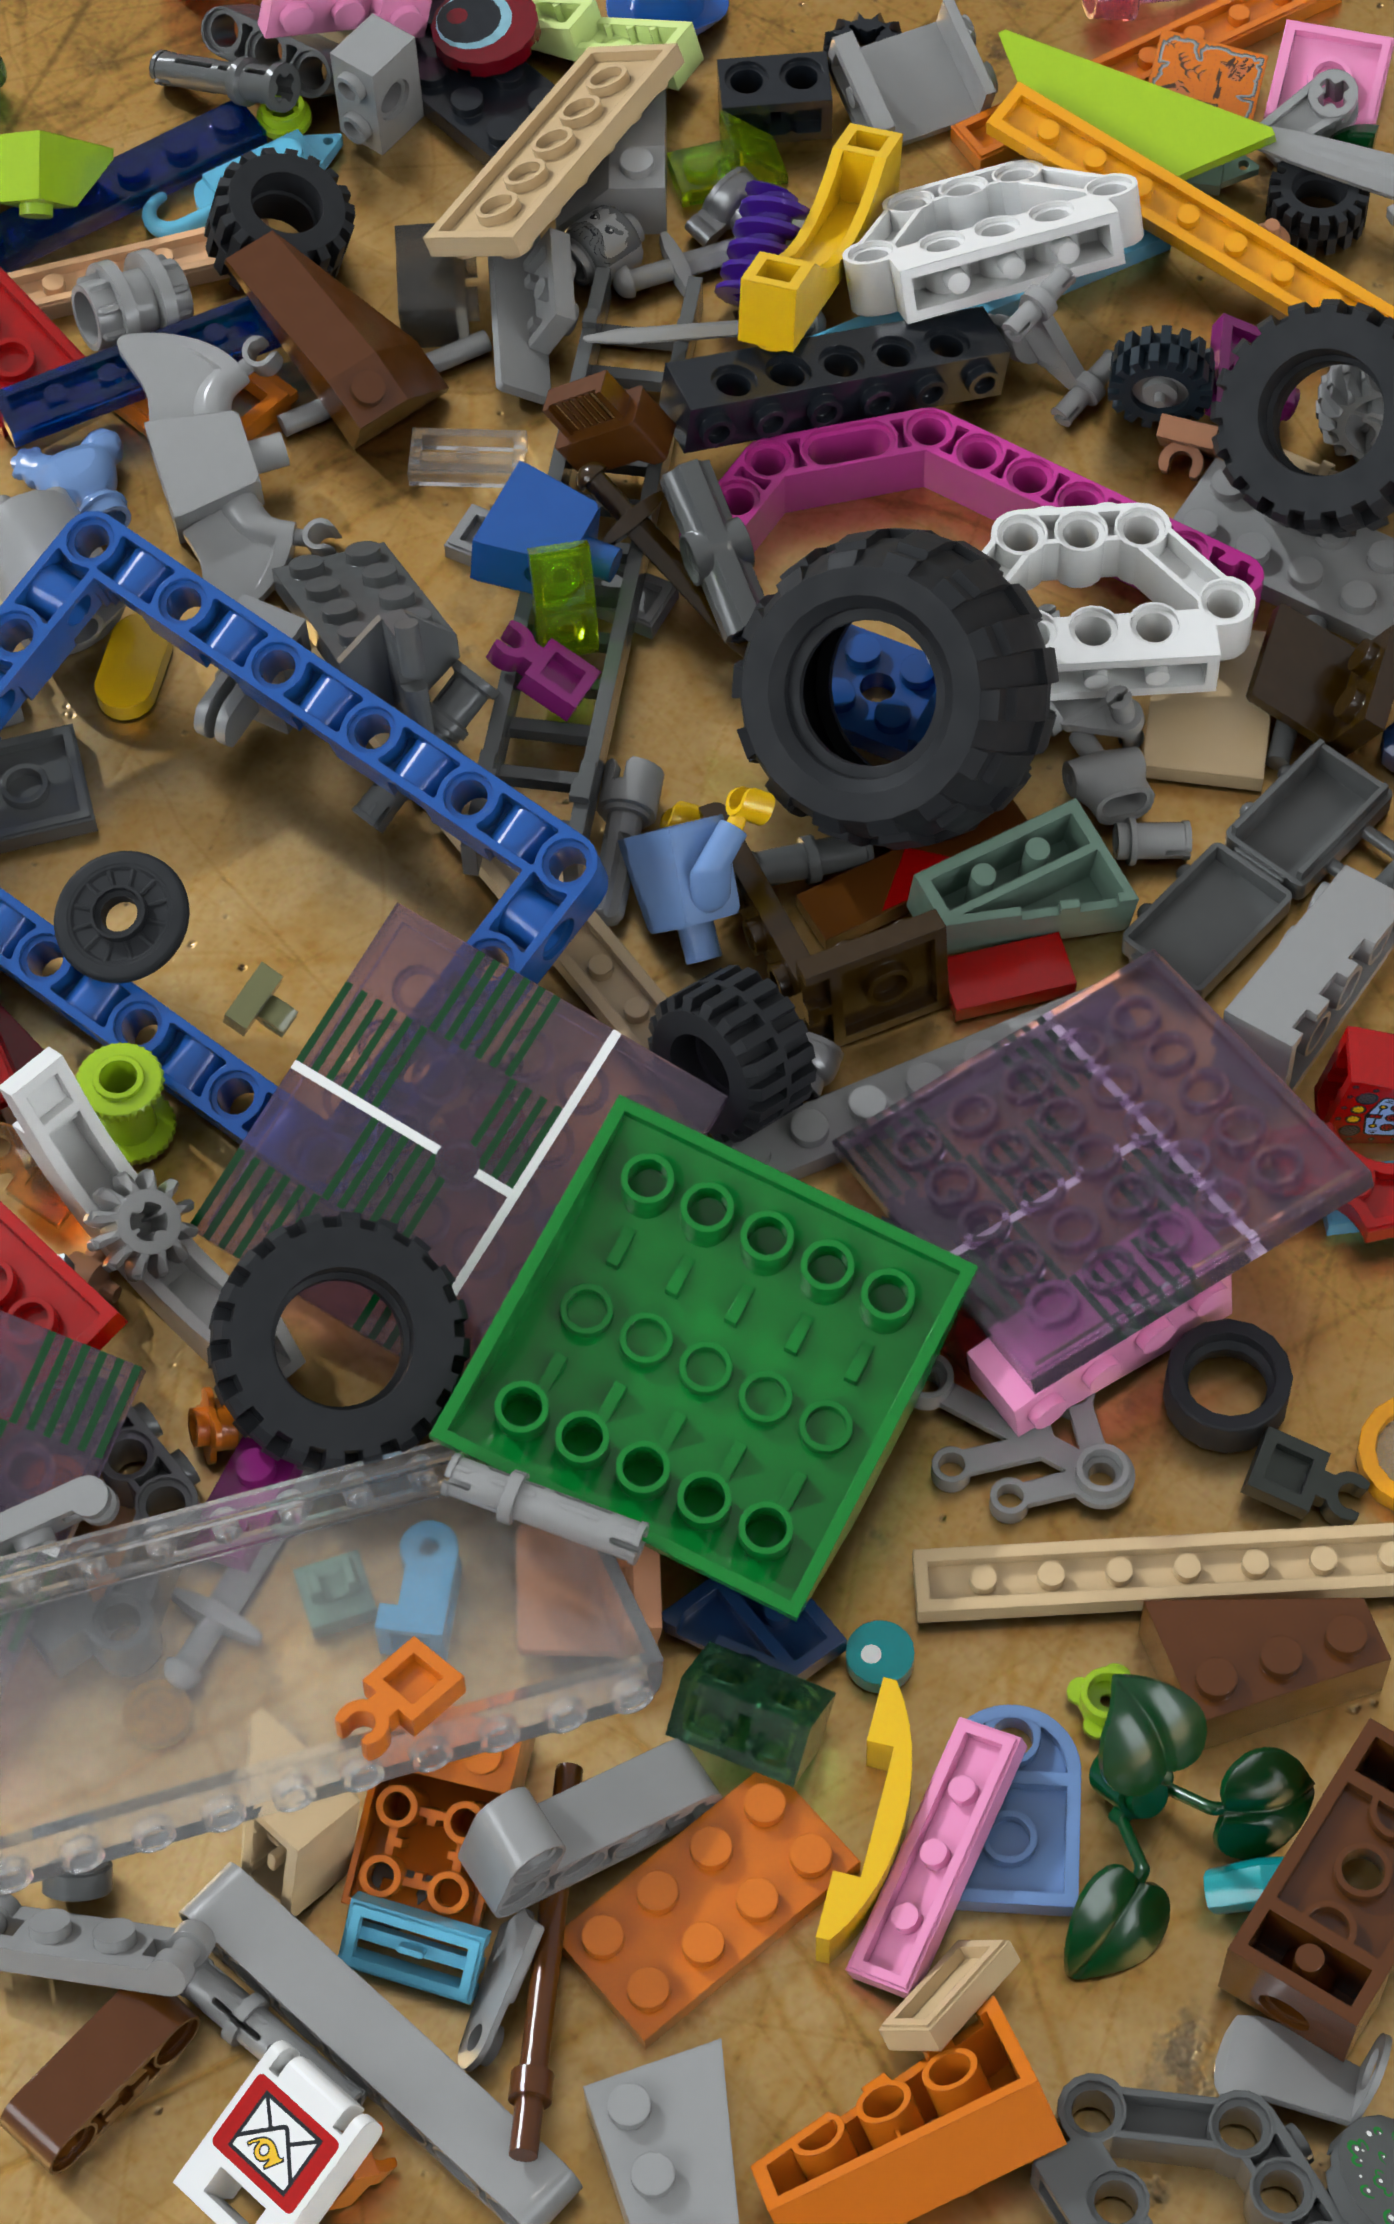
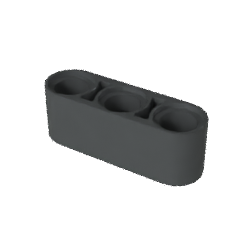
[201,4,339,99]

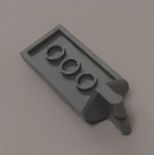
[272,541,460,735]

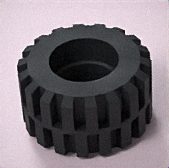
[204,147,356,291]
[648,965,817,1143]

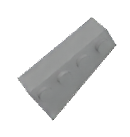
[1212,865,1394,1112]

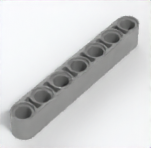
[179,1862,583,2224]

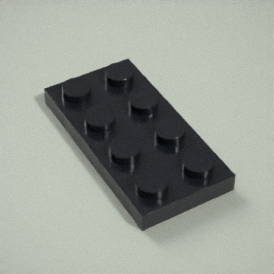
[415,0,555,166]

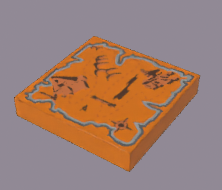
[1148,29,1268,120]

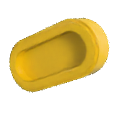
[94,613,173,720]

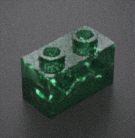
[665,1641,836,1787]

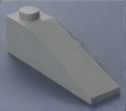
[556,88,667,234]

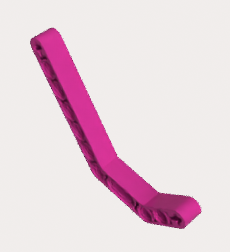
[679,408,1264,624]

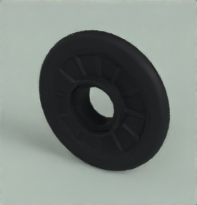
[54,851,190,983]

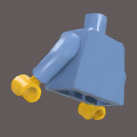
[618,786,775,965]

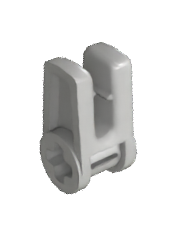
[1260,69,1358,168]

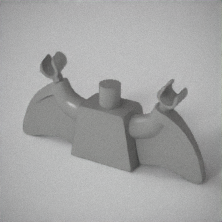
[117,333,342,601]

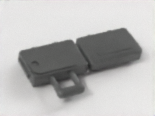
[1121,739,1394,1003]

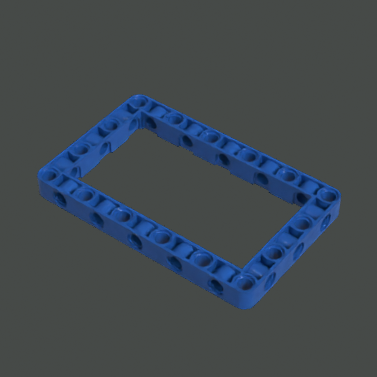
[0,511,609,1213]

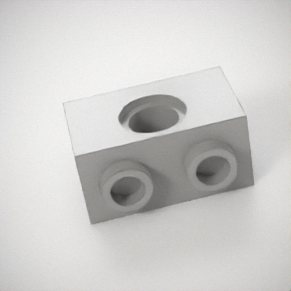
[330,13,424,155]

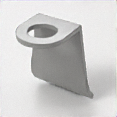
[1214,2015,1392,2126]

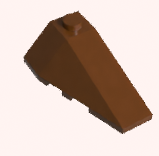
[224,230,449,450]

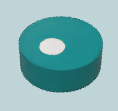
[846,1620,915,1693]

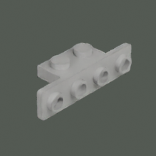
[488,228,579,404]

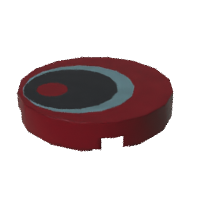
[431,0,541,77]

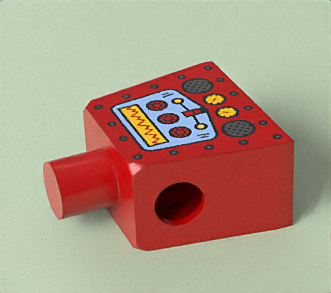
[1314,1026,1394,1144]

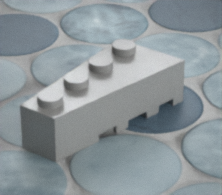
[583,2038,739,2224]

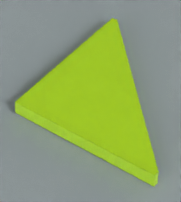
[998,29,1277,181]

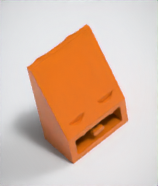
[341,1706,538,1927]

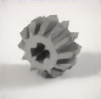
[83,1169,199,1282]

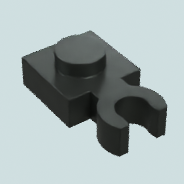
[1240,1426,1370,1526]

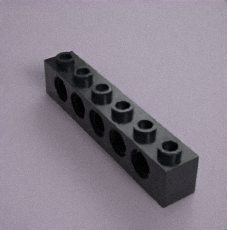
[659,306,1011,454]

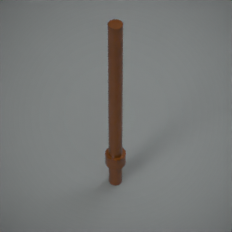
[508,1762,583,2162]

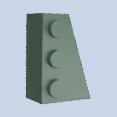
[906,798,1139,955]

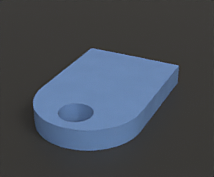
[945,1705,1081,1917]

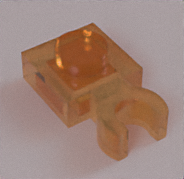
[0,1122,71,1230]

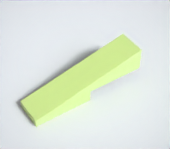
[531,0,704,91]

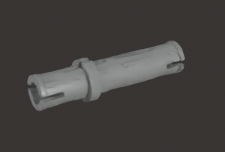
[440,1453,650,1566]
[180,1957,367,2106]

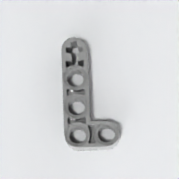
[458,1738,722,1918]

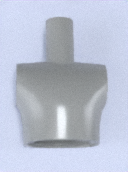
[1062,731,1155,825]

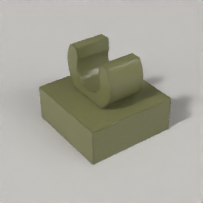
[223,962,298,1038]

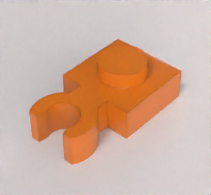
[335,1636,466,1761]

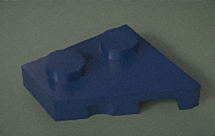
[662,1578,847,1689]

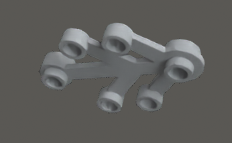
[914,1354,1135,1524]

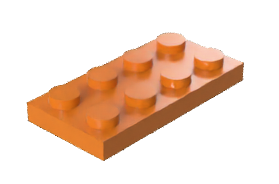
[562,1761,861,2050]

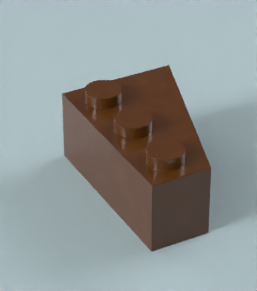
[1138,1598,1391,1750]

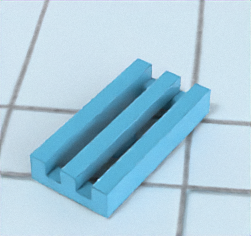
[338,1891,492,2005]

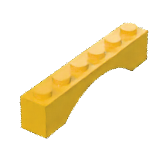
[737,123,903,353]

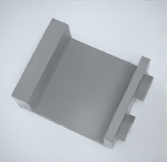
[827,0,998,146]

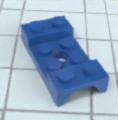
[832,624,936,761]

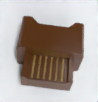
[542,370,676,472]

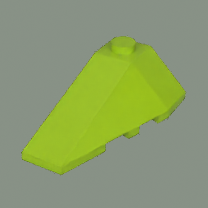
[0,130,114,219]

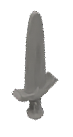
[1258,125,1394,226]

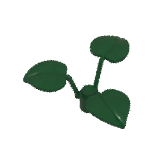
[1064,1674,1315,1980]

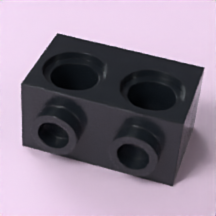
[717,51,833,147]

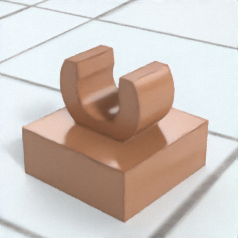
[1156,413,1219,482]

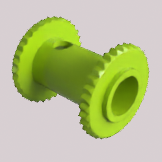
[75,1042,177,1166]

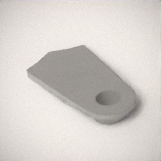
[458,1908,544,2072]

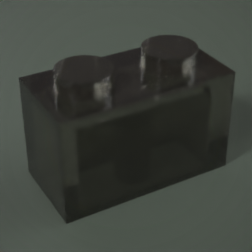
[395,223,480,348]

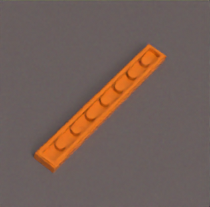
[950,0,1342,170]

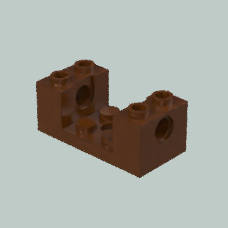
[1218,1718,1394,2062]

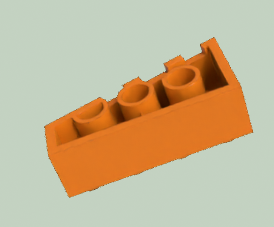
[750,1995,1067,2224]

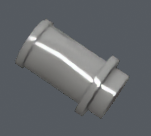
[1112,816,1192,866]

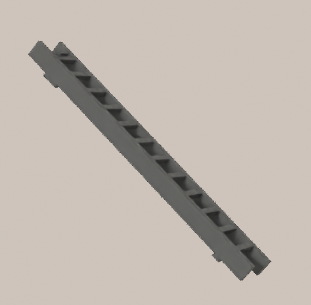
[460,267,703,882]

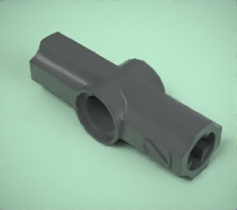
[660,459,765,644]

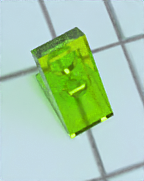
[667,111,788,208]

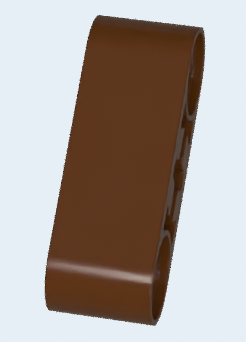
[0,1989,201,2175]

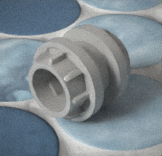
[71,248,194,361]

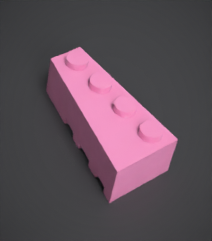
[967,1206,1232,1437]

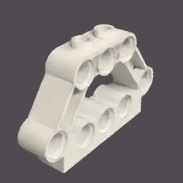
[842,160,1144,324]
[926,502,1256,701]

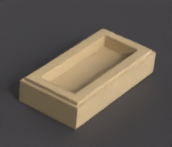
[879,1940,1021,2051]

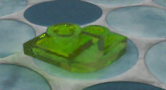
[527,540,599,655]

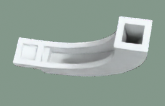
[0,1046,306,1379]

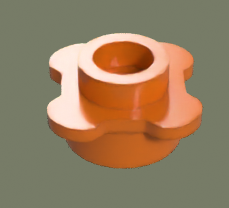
[188,1387,239,1465]

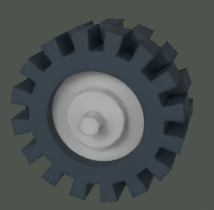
[1108,325,1216,428]

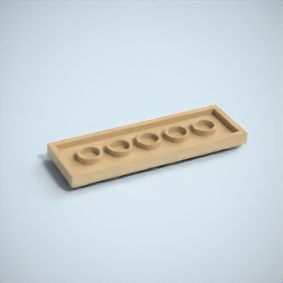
[423,43,685,260]

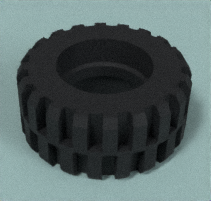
[1210,299,1394,538]
[207,1211,471,1474]

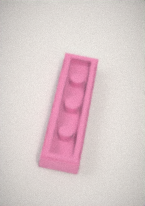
[845,1717,1027,1998]

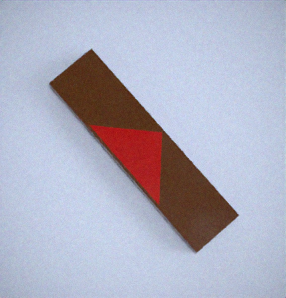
[796,799,1028,950]

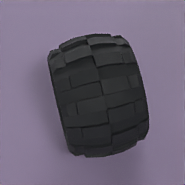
[732,528,1059,850]

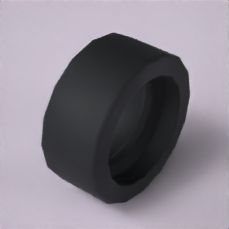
[1162,1319,1293,1453]

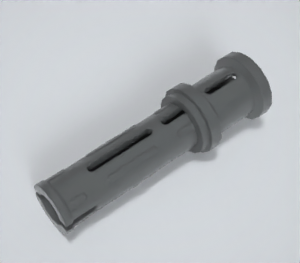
[149,49,301,113]
[352,659,500,834]

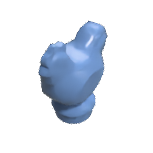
[10,428,131,527]

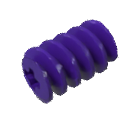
[714,180,810,307]

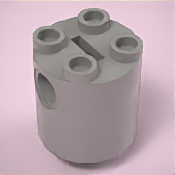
[0,487,126,655]

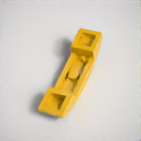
[816,1677,912,1964]

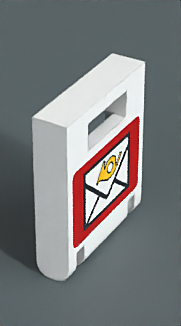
[173,2040,382,2224]

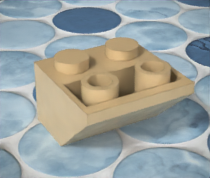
[241,1709,360,1917]

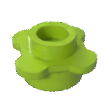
[1067,1663,1131,1740]

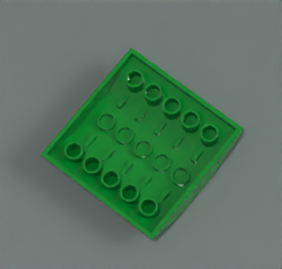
[429,1094,979,1622]

